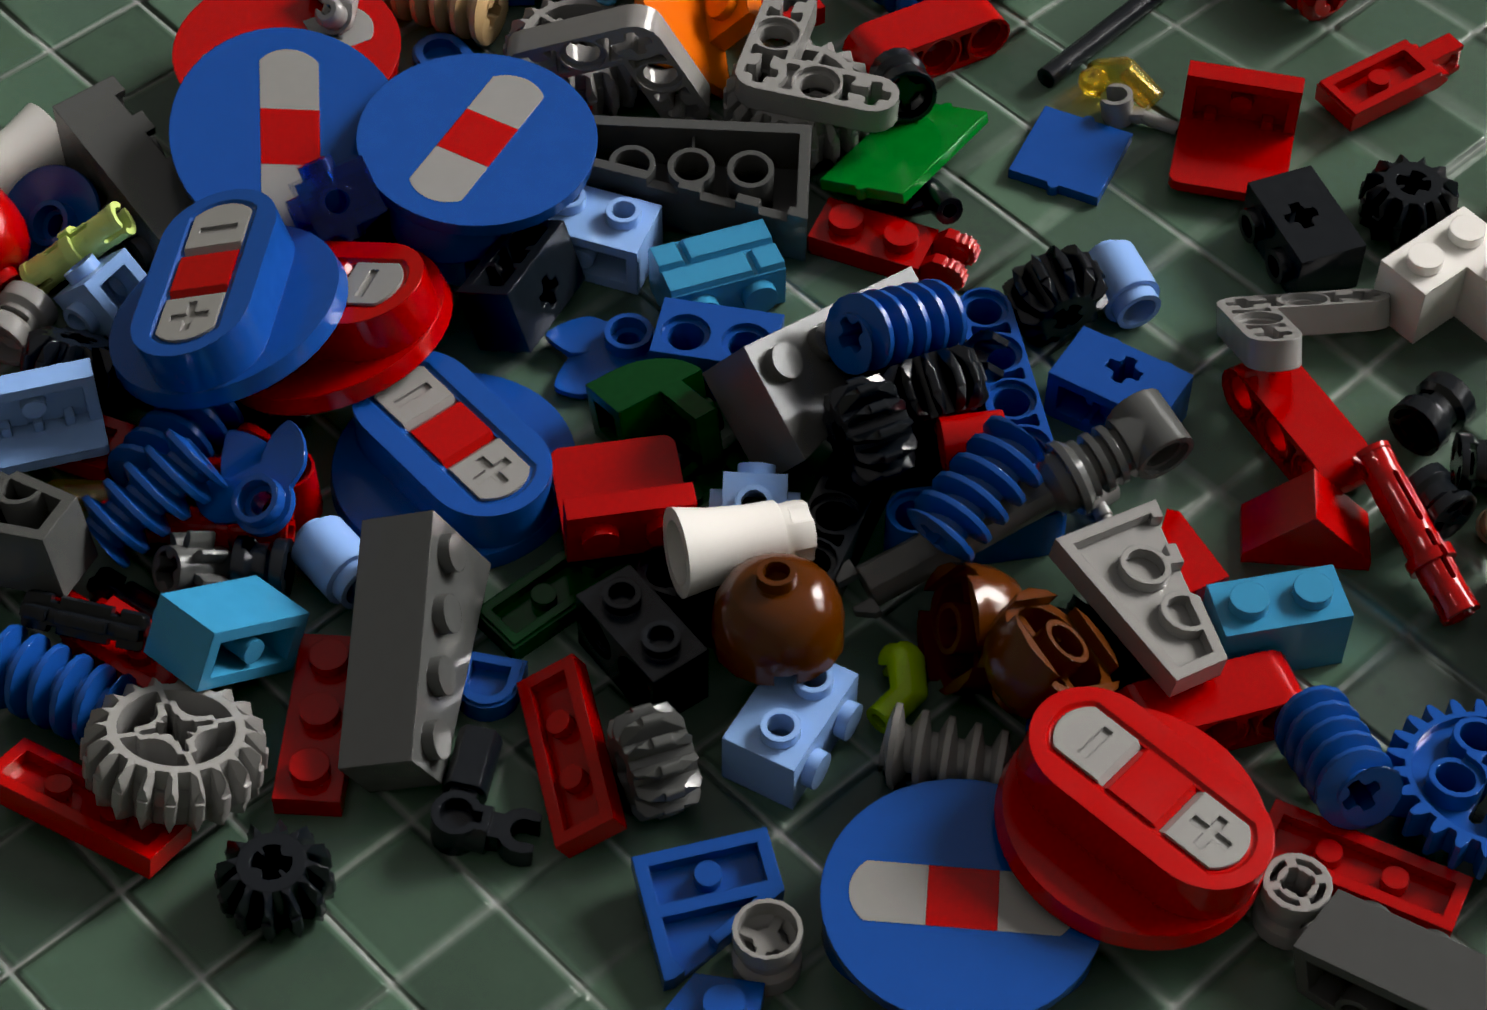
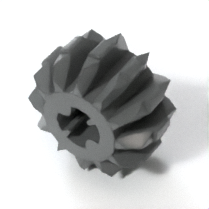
[606,701,703,822]

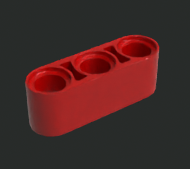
[842,0,1010,83]
[1222,363,1368,494]
[1117,650,1302,751]

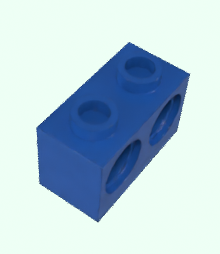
[649,297,785,401]

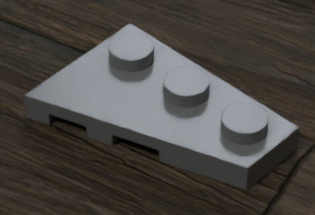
[1049,499,1228,698]

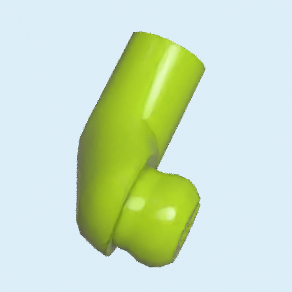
[866,641,928,734]

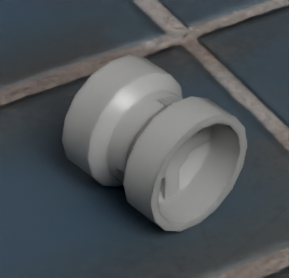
[0,280,59,366]
[1252,853,1333,950]
[731,898,803,997]

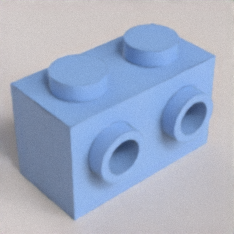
[548,185,663,295]
[722,663,863,810]

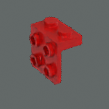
[1168,60,1305,201]
[551,435,697,563]

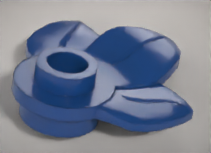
[546,313,655,399]
[195,420,308,537]

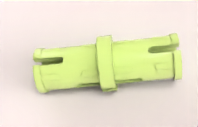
[19,201,137,294]

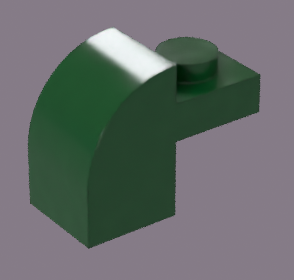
[585,358,725,468]

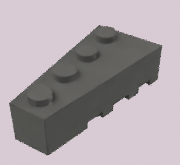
[52,75,193,273]
[338,510,491,793]

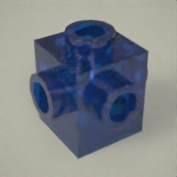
[285,154,388,242]

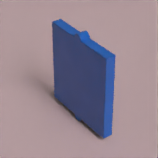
[1008,106,1133,206]

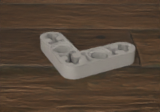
[735,0,900,133]
[506,4,711,120]
[1216,288,1390,372]

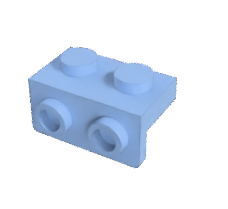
[0,358,110,475]

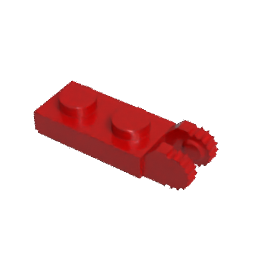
[807,197,981,291]

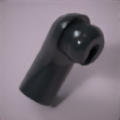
[882,177,963,225]

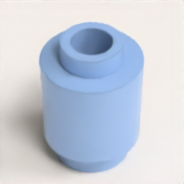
[1088,240,1161,329]
[291,515,360,609]

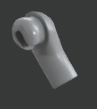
[315,0,359,35]

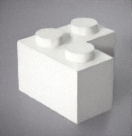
[1374,206,1487,344]

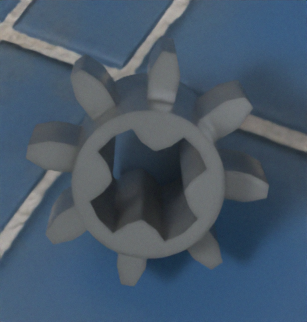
[152,531,231,593]

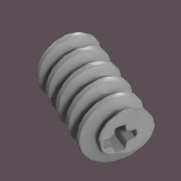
[878,702,1014,790]

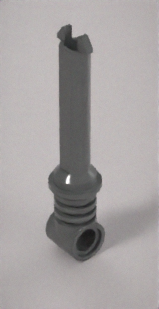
[835,388,1194,619]

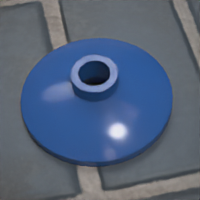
[8,165,102,261]

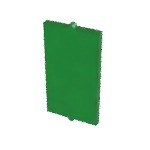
[820,103,988,204]

